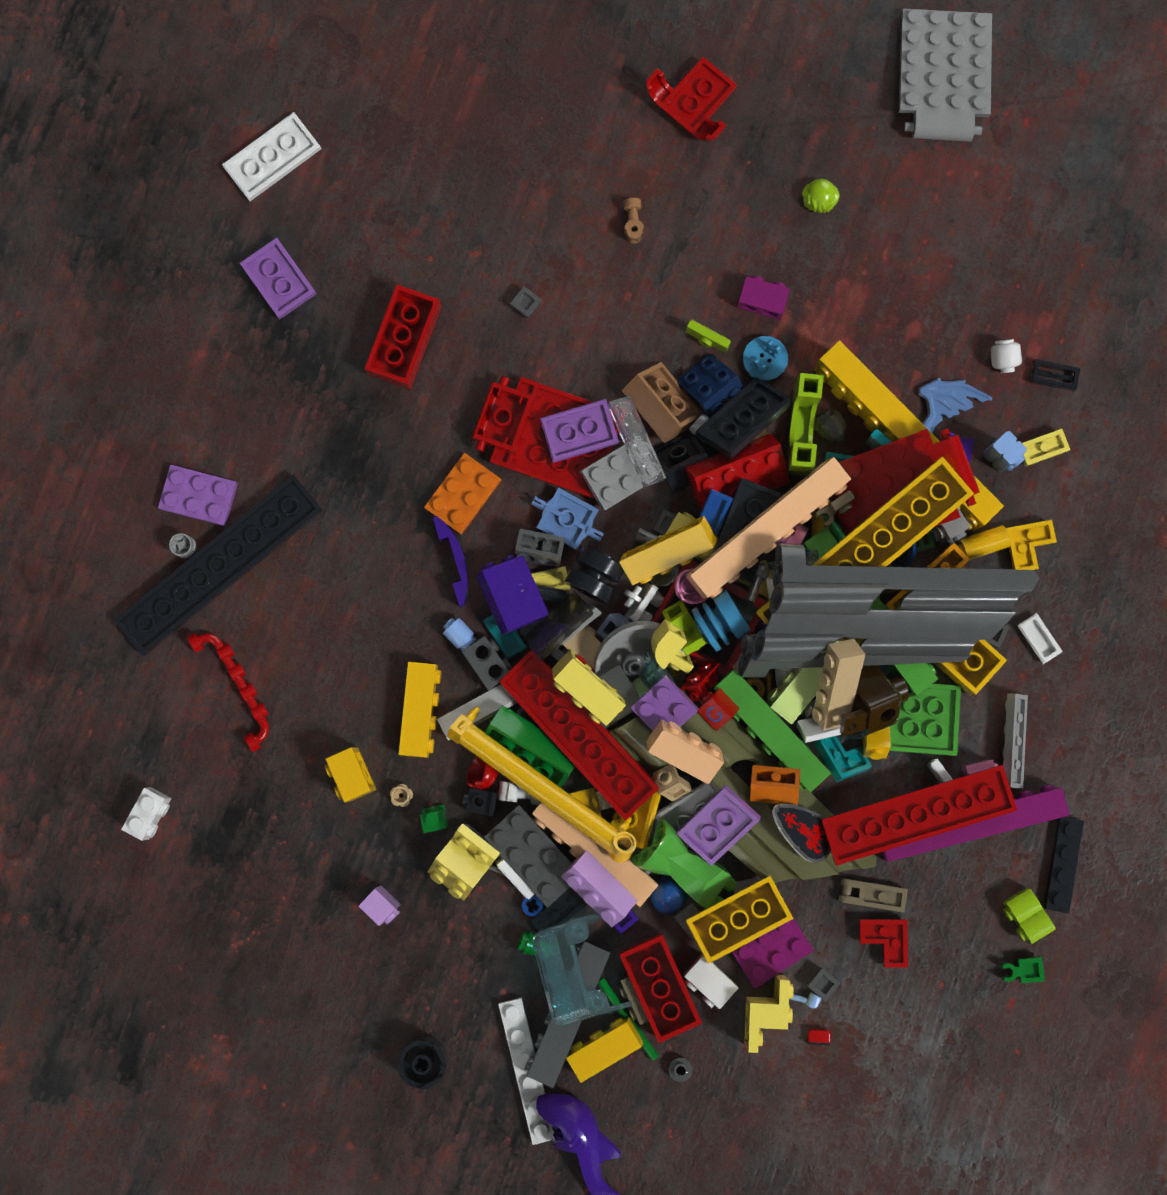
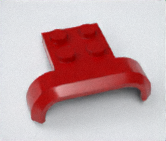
[646,57,737,142]

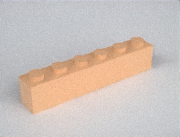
[532,803,658,907]

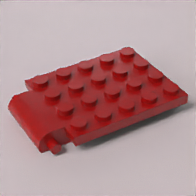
[471,376,625,500]
[831,428,980,536]

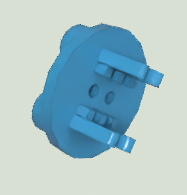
[742,336,788,382]

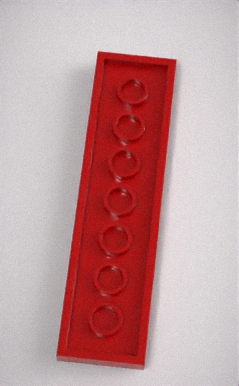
[499,650,659,821]
[821,765,1018,866]

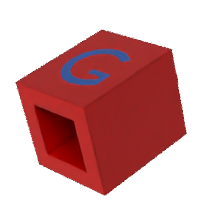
[697,688,740,731]

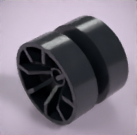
[564,547,624,604]

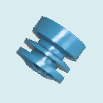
[692,589,751,652]

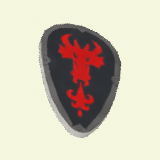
[772,804,831,863]

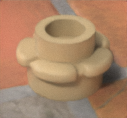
[390,784,413,807]

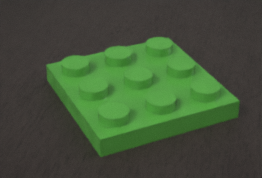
[889,684,961,756]

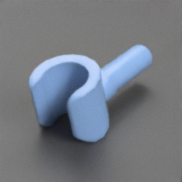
[790,992,821,1008]

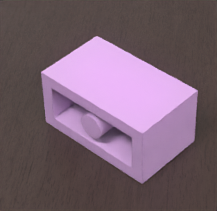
[359,885,401,926]

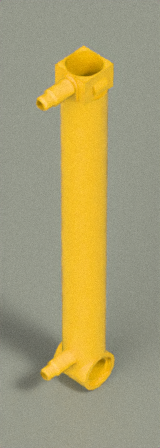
[447,706,636,863]

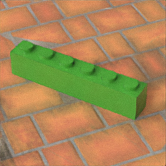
[713,668,831,793]

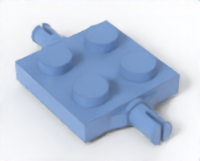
[531,488,604,551]

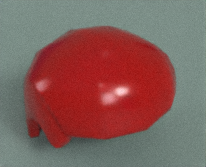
[466,756,498,790]

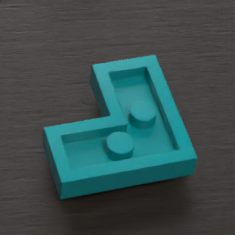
[813,736,872,782]

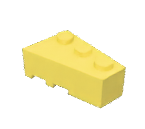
[552,649,626,726]

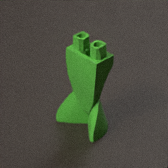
[630,817,737,909]

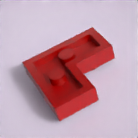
[859,919,908,968]

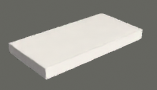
[222,112,321,201]

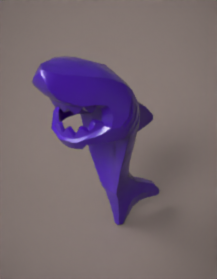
[536,1093,621,1195]

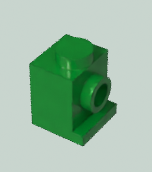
[420,805,449,833]

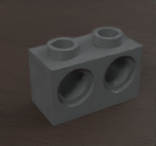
[515,529,565,568]
[462,636,512,691]

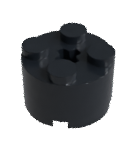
[398,1036,448,1089]

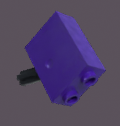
[476,555,566,635]

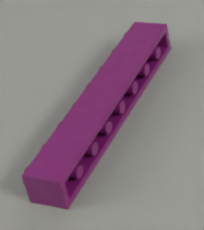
[882,784,1070,862]

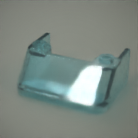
[532,914,633,1026]

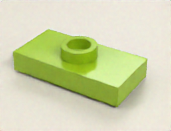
[686,320,731,354]

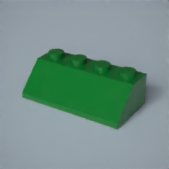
[485,705,575,787]

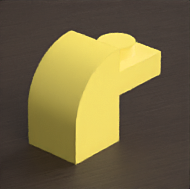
[651,619,694,674]

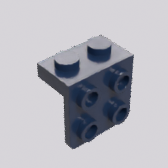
[678,354,744,418]

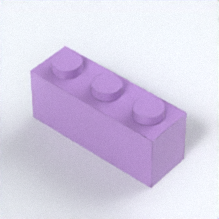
[561,850,638,927]

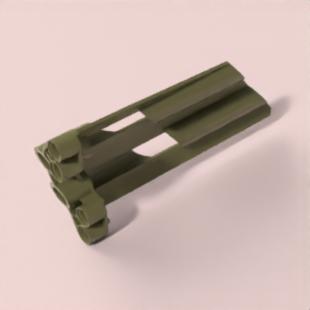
[608,681,877,883]

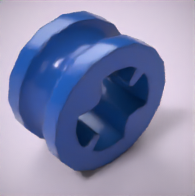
[522,894,543,916]

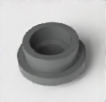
[622,654,646,677]
[669,1057,692,1082]

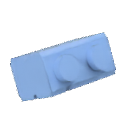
[983,431,1027,472]

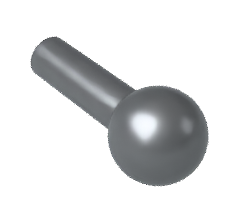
[745,562,770,605]

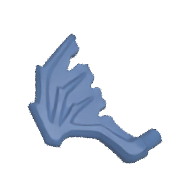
[918,378,992,433]

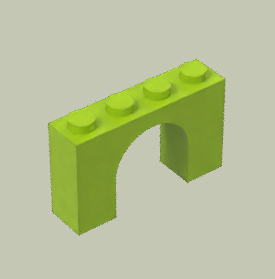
[786,373,824,477]

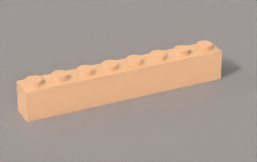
[686,457,851,598]

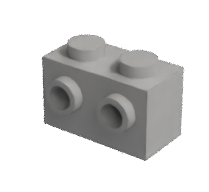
[930,507,970,545]

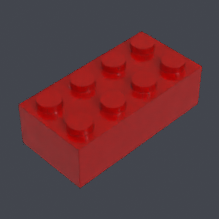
[365,284,442,390]
[686,434,790,511]
[619,932,702,1043]

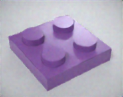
[631,675,699,731]

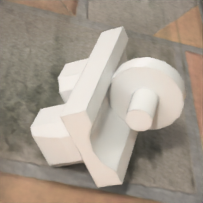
[624,583,664,622]

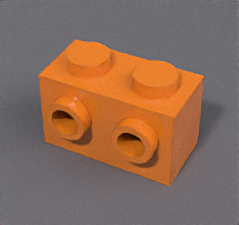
[750,765,801,806]

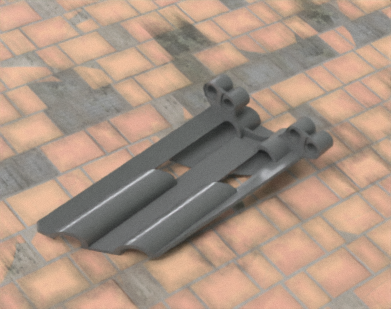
[738,544,1040,677]

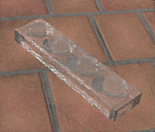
[608,396,666,487]

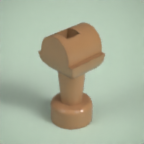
[623,198,644,244]

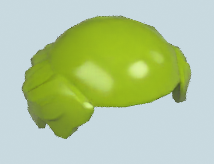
[802,178,840,214]

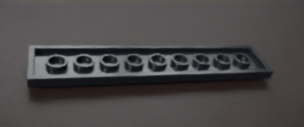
[114,474,324,656]

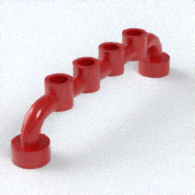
[187,633,269,753]

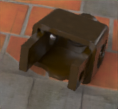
[840,665,909,737]

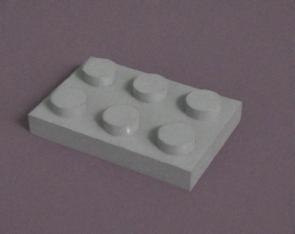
[580,436,662,511]

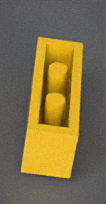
[566,1017,643,1083]

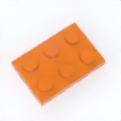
[424,453,502,535]

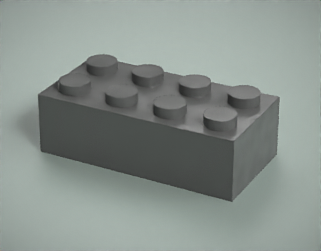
[484,805,572,908]

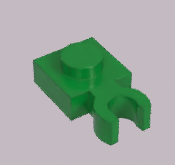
[1000,956,1045,984]

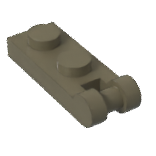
[838,878,908,913]

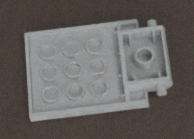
[899,9,992,142]

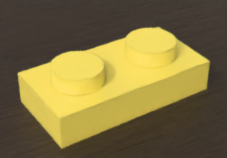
[1022,429,1070,467]

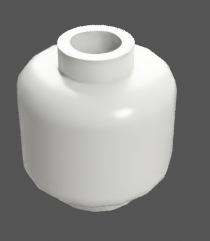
[990,339,1022,373]

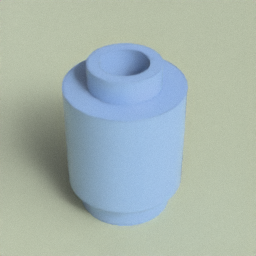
[443,618,477,651]

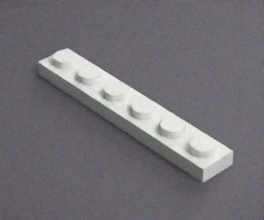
[498,997,554,1145]

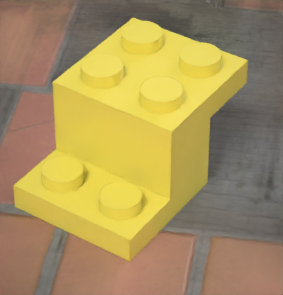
[427,824,500,901]
[744,974,793,1053]

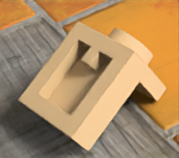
[653,764,692,802]

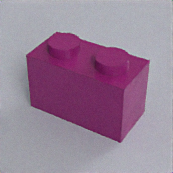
[737,276,790,320]

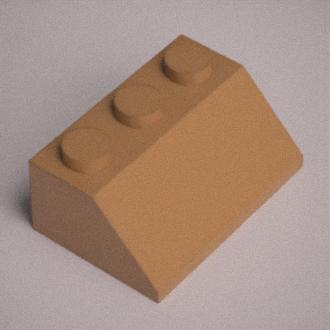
[622,362,704,443]

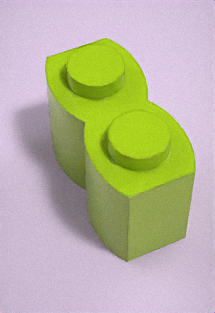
[1003,887,1056,944]

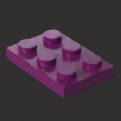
[732,916,814,988]

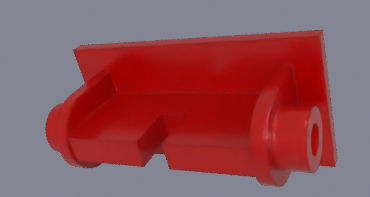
[680,662,721,701]

